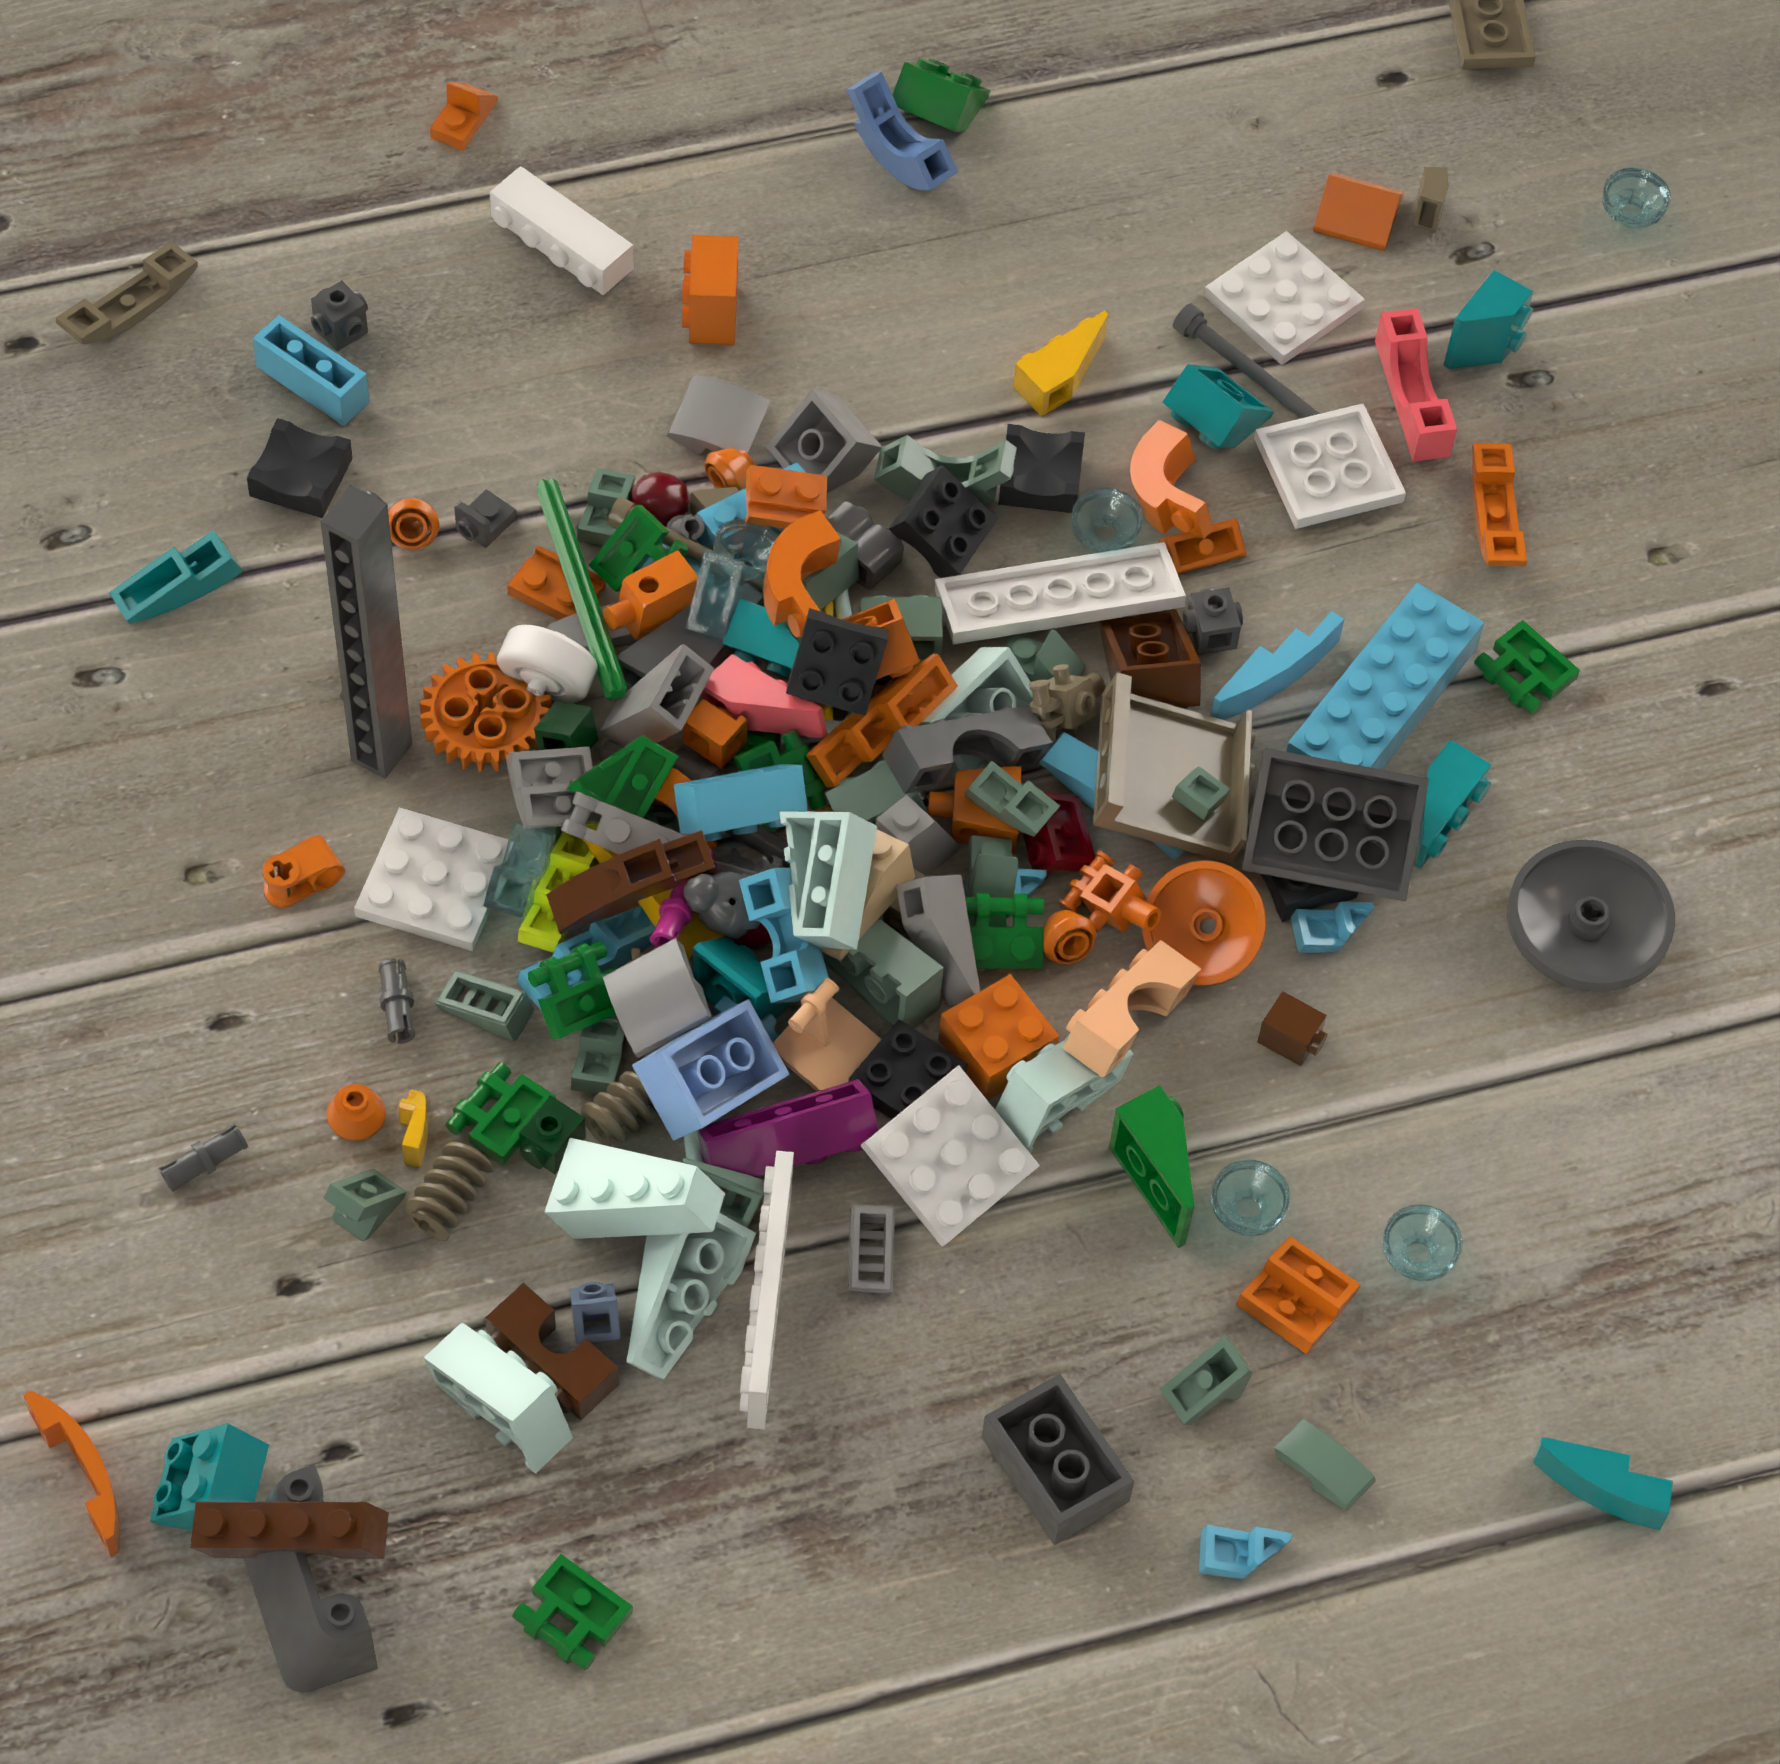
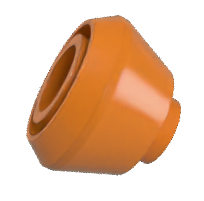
[704,448,755,491]
[388,498,439,550]
[1043,910,1097,964]
[327,1084,386,1140]

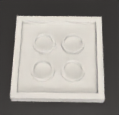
[1204,231,1365,365]
[1254,404,1406,529]
[354,807,516,952]
[860,1065,1040,1247]

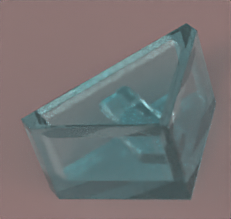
[685,550,745,640]

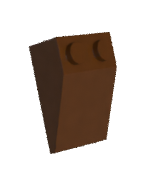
[1098,609,1201,709]

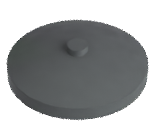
[1507,840,1675,992]

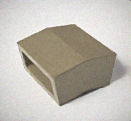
[1413,167,1449,232]

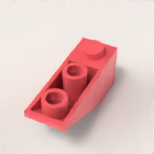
[701,654,827,738]

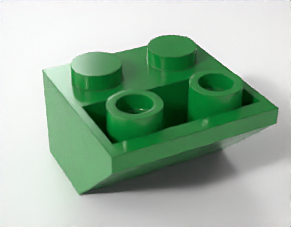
[892,58,991,132]

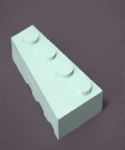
[544,1138,725,1239]

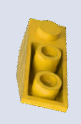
[1013,310,1108,417]

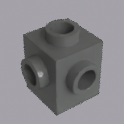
[311,280,368,352]
[1183,588,1243,655]

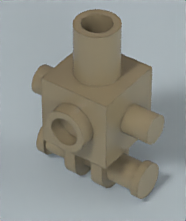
[1029,664,1105,748]

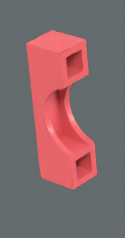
[1375,308,1457,462]

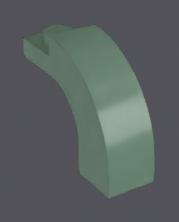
[874,435,1017,505]

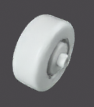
[497,625,598,703]

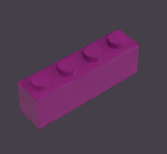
[697,1079,878,1189]

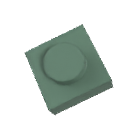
[1171,766,1231,820]

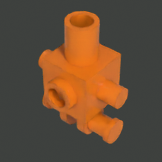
[1058,851,1161,933]

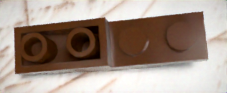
[546,830,717,935]

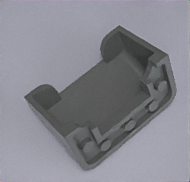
[244,1464,378,1693]

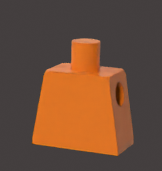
[603,551,700,640]
[928,766,1022,854]

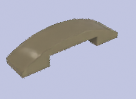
[55,241,198,344]

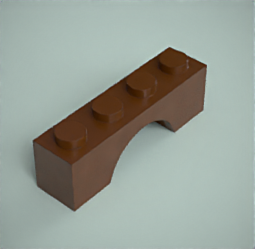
[190,1501,389,1559]

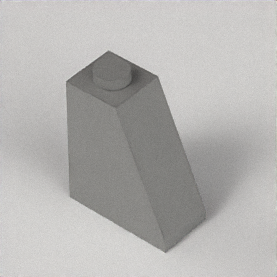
[600,644,715,747]
[876,795,960,875]

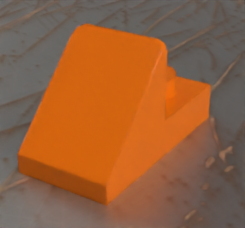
[430,82,498,151]

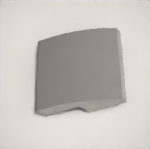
[666,375,770,455]
[506,747,602,829]
[603,938,712,1058]

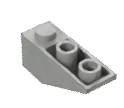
[896,874,980,1006]

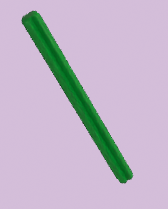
[536,478,627,700]

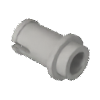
[666,514,704,541]

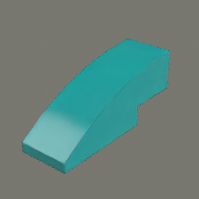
[109,530,244,624]
[1533,1437,1673,1530]

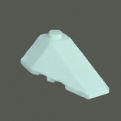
[626,1213,756,1379]

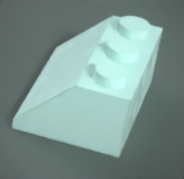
[918,647,1038,778]

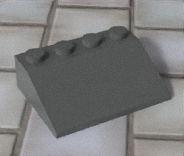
[1242,748,1429,901]

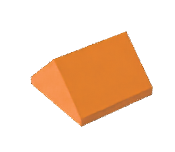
[1313,173,1404,251]

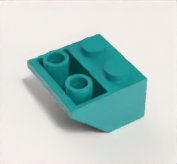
[150,1423,269,1530]

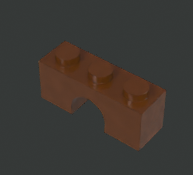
[485,1282,619,1420]

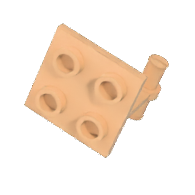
[773,978,882,1091]

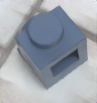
[569,1282,621,1345]

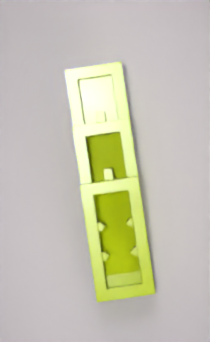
[517,823,600,953]

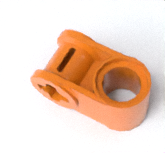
[262,835,345,908]

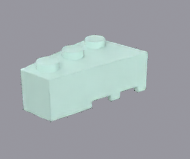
[780,812,877,950]
[995,1033,1134,1153]

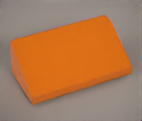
[1158,518,1247,574]

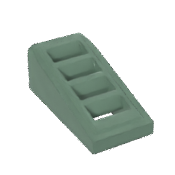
[435,970,534,1041]
[681,1158,764,1228]

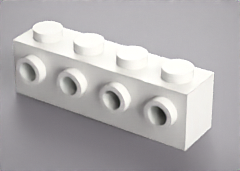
[490,166,634,295]

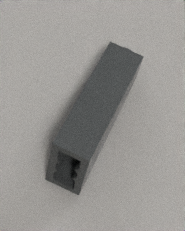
[617,577,764,701]

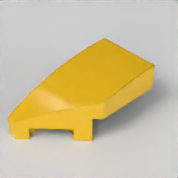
[399,1089,428,1168]

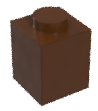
[1257,991,1328,1066]

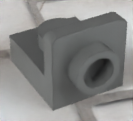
[454,489,517,548]

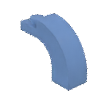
[846,72,958,191]

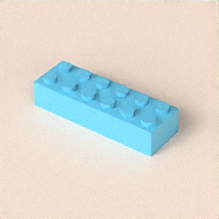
[1286,583,1485,770]

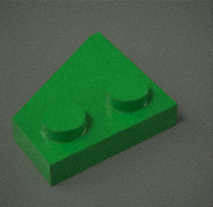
[567,735,678,818]

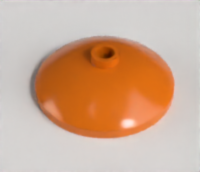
[1142,860,1267,986]

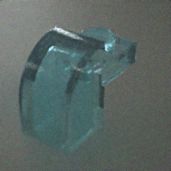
[483,822,556,918]

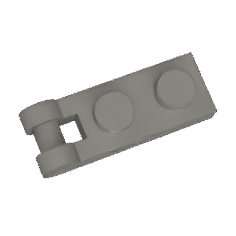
[561,792,685,854]

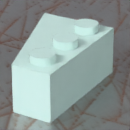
[424,1322,573,1474]

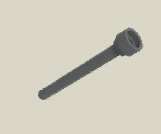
[1173,303,1320,418]

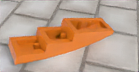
[806,654,958,787]

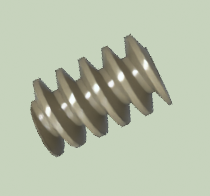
[580,1066,657,1147]
[405,1142,493,1242]

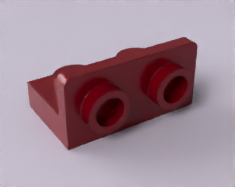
[1022,792,1096,881]

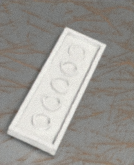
[935,542,1186,645]
[740,1151,794,1430]

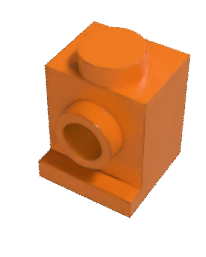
[683,699,747,768]

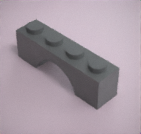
[882,705,1052,794]

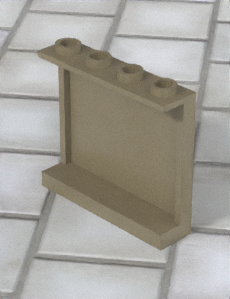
[1093,672,1256,863]

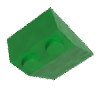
[1109,1085,1195,1248]

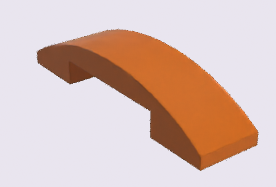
[1472,443,1527,566]
[23,1390,120,1557]

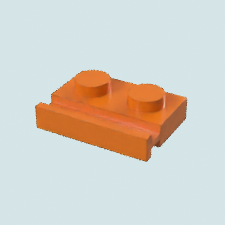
[745,465,827,529]
[507,545,606,620]

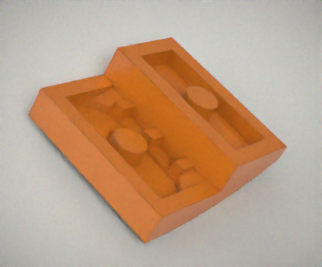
[1236,1236,1361,1354]

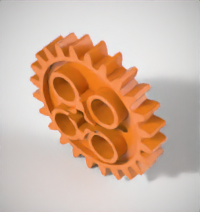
[420,652,551,772]

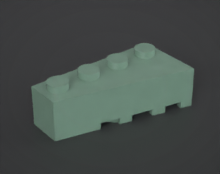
[822,919,944,1028]

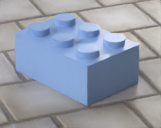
[632,999,790,1141]

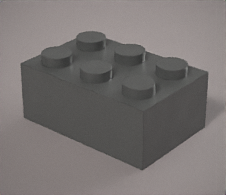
[981,1374,1134,1545]

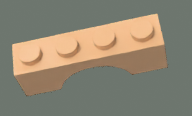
[1062,940,1201,1079]

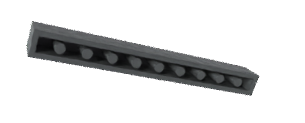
[320,485,412,779]

